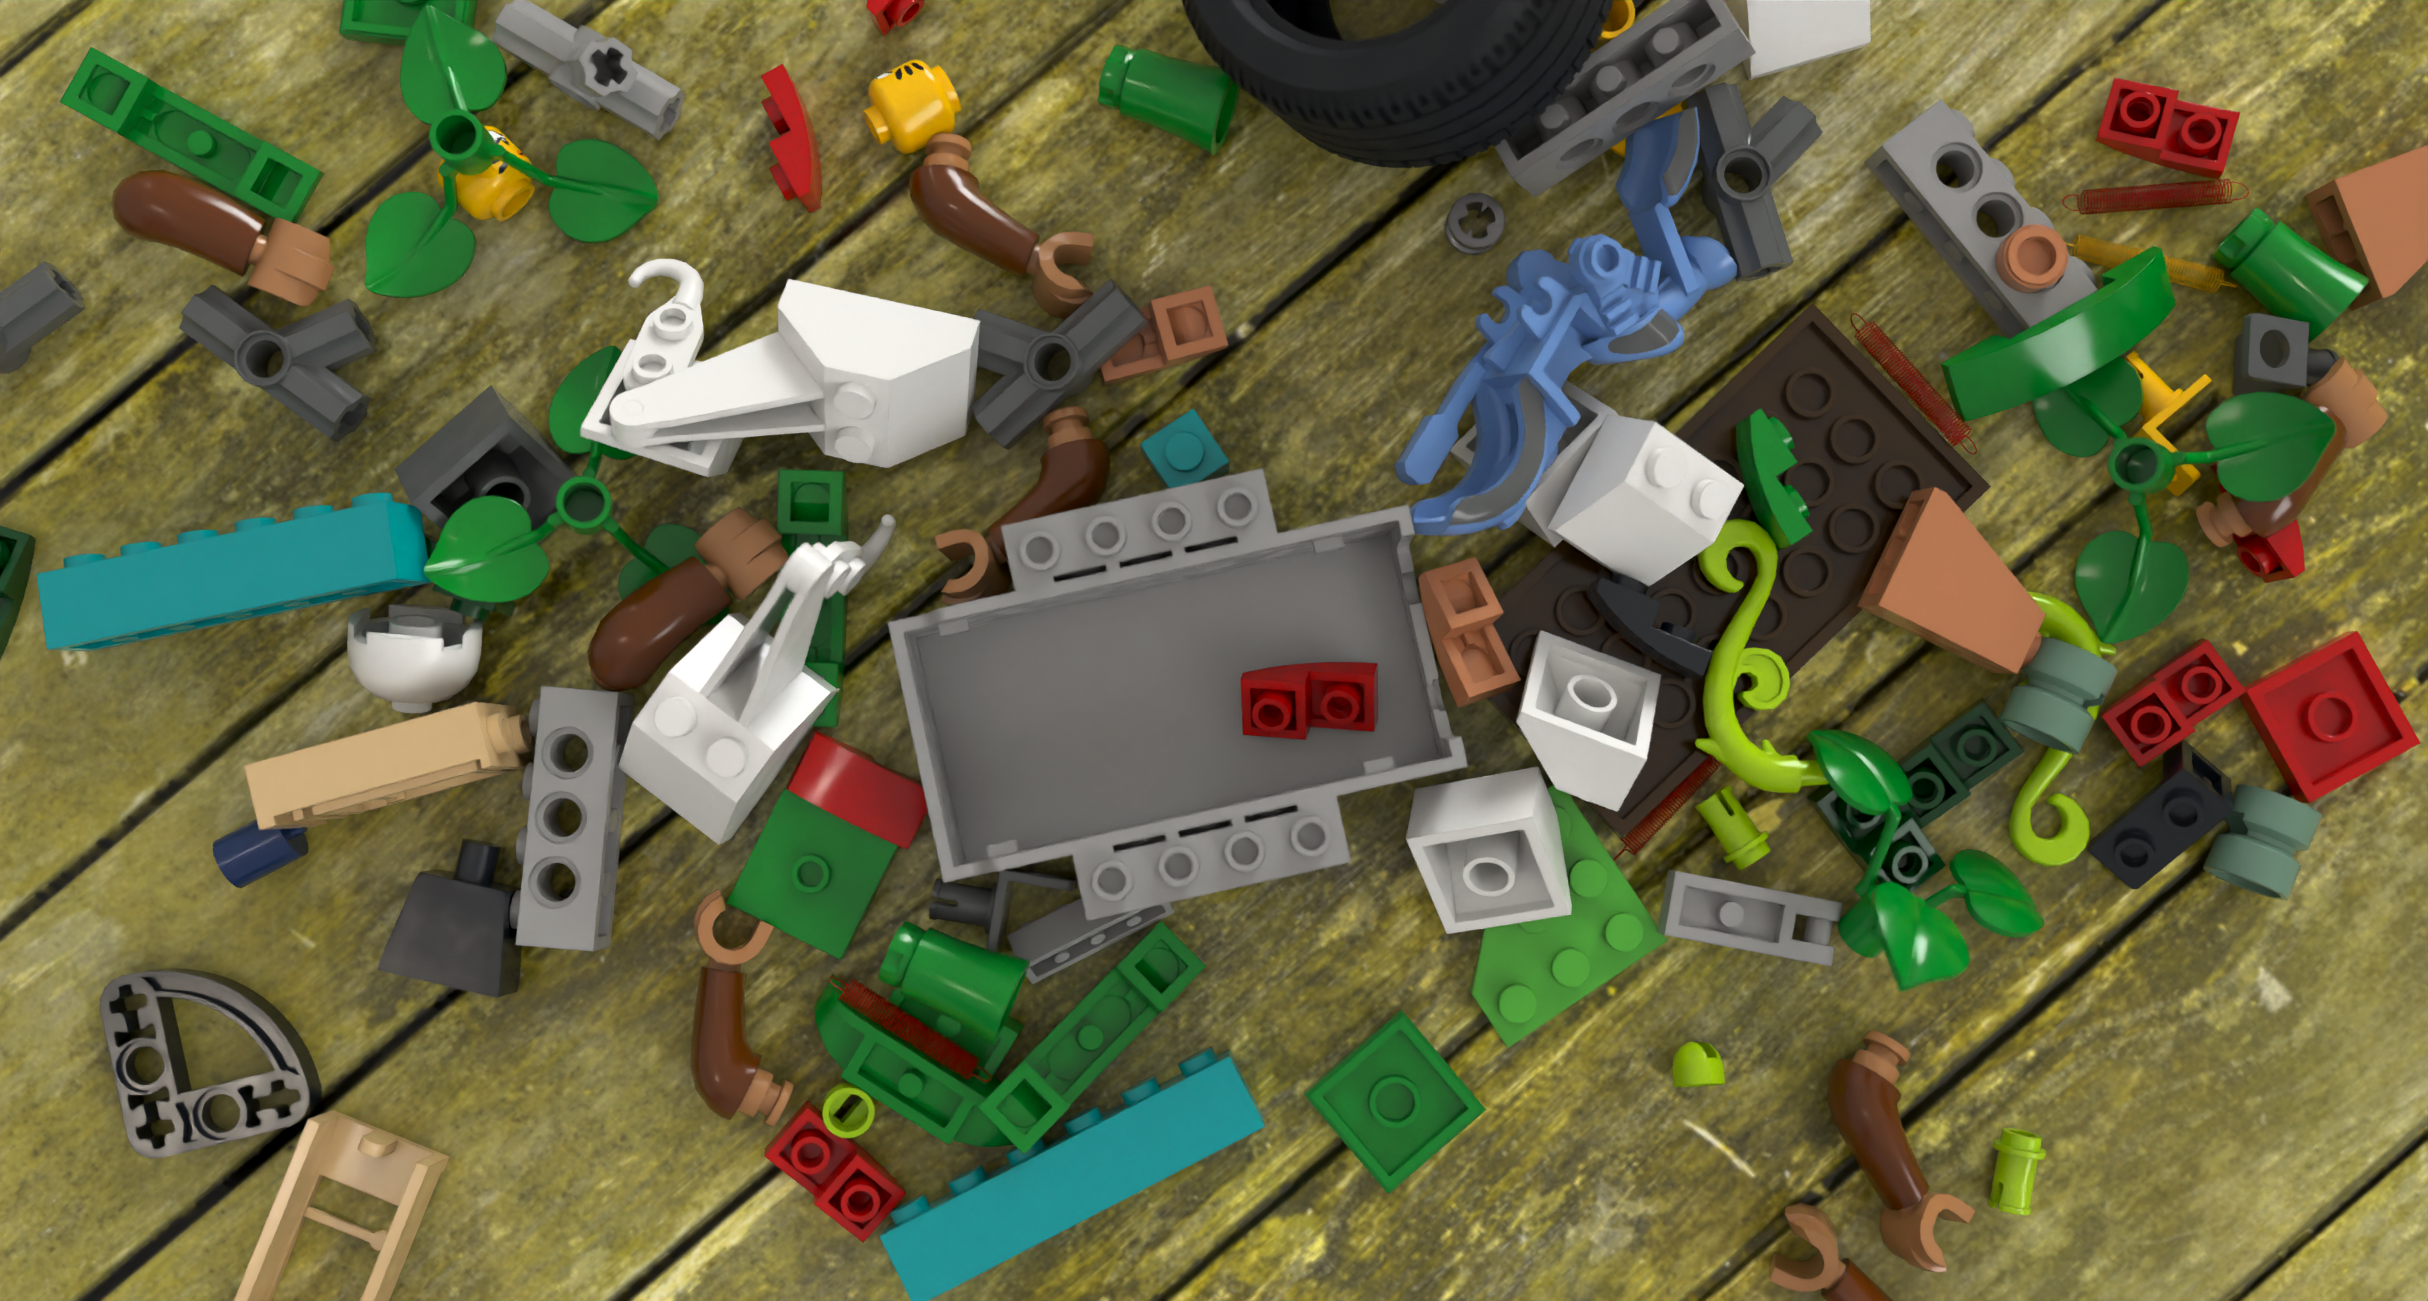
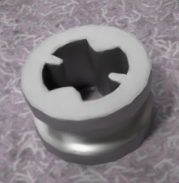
[1444,193,1505,256]

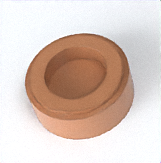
[1996,224,2068,293]

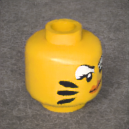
[862,59,961,155]
[436,126,535,221]

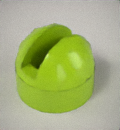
[1672,1042,1726,1088]
[822,1082,875,1138]

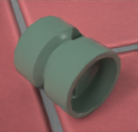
[1998,637,2118,755]
[2203,784,2322,901]

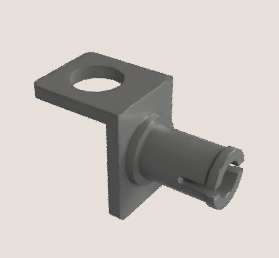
[2233,313,2339,396]
[929,868,1078,953]

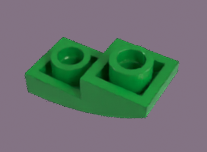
[1736,408,1813,551]

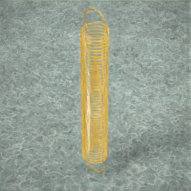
[2065,234,2238,293]

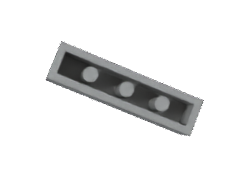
[1007,898,1175,984]

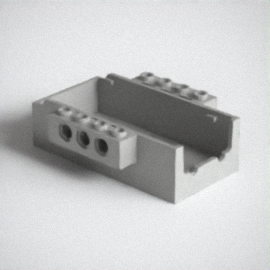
[888,468,1468,921]

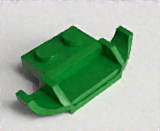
[814,974,1024,1147]

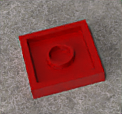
[2238,631,2420,803]

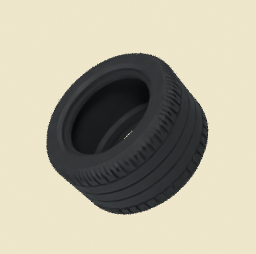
[1181,0,1613,168]

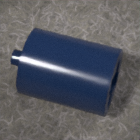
[213,819,308,888]

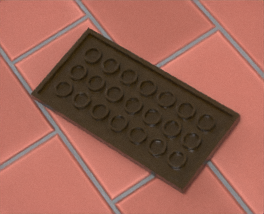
[1486,303,1991,838]

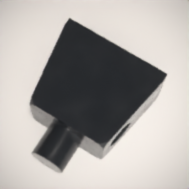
[377,839,522,998]

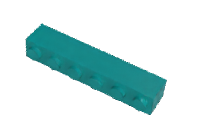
[36,493,432,652]
[879,1046,1265,1301]

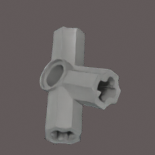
[491,0,686,141]

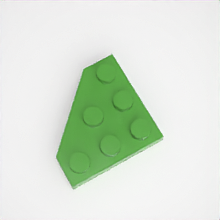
[1469,783,1667,1048]

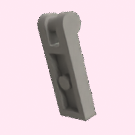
[1657,870,1843,966]

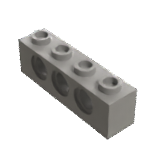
[1494,0,1756,197]
[1864,99,2098,339]
[509,686,635,951]

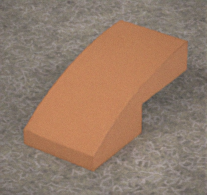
[1098,285,1228,387]
[1418,557,1521,708]

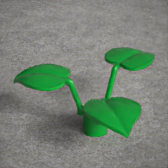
[365,5,660,298]
[424,345,730,626]
[2032,356,2336,644]
[1805,729,2045,992]

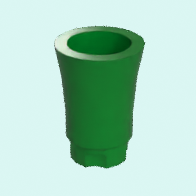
[1098,45,1240,155]
[2210,207,2369,344]
[878,921,1031,1045]

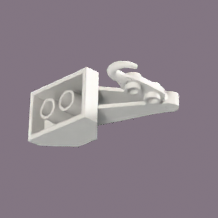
[609,259,980,468]
[618,514,896,845]

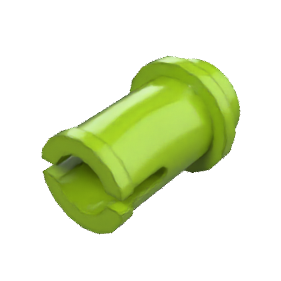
[1694,785,1771,871]
[1987,1128,2047,1216]

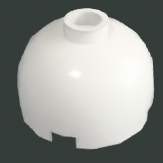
[347,604,482,713]

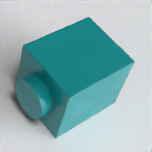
[1140,408,1229,489]

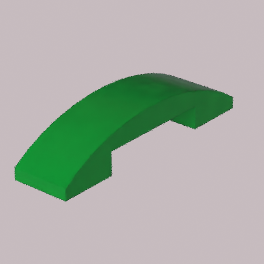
[60,47,324,224]
[1941,246,2176,422]
[777,469,849,727]
[977,921,1206,1155]

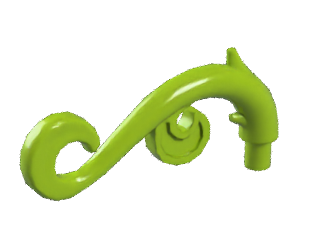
[1695,518,1828,793]
[2008,591,2117,866]

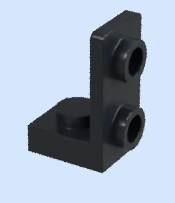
[2089,739,2233,889]

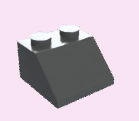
[395,385,578,545]

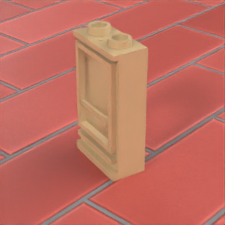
[243,702,534,830]
[234,1110,450,1301]

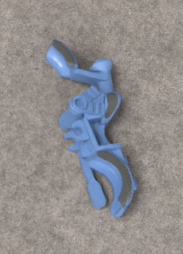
[1394,107,1737,536]

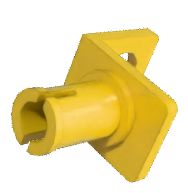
[2124,350,2212,497]

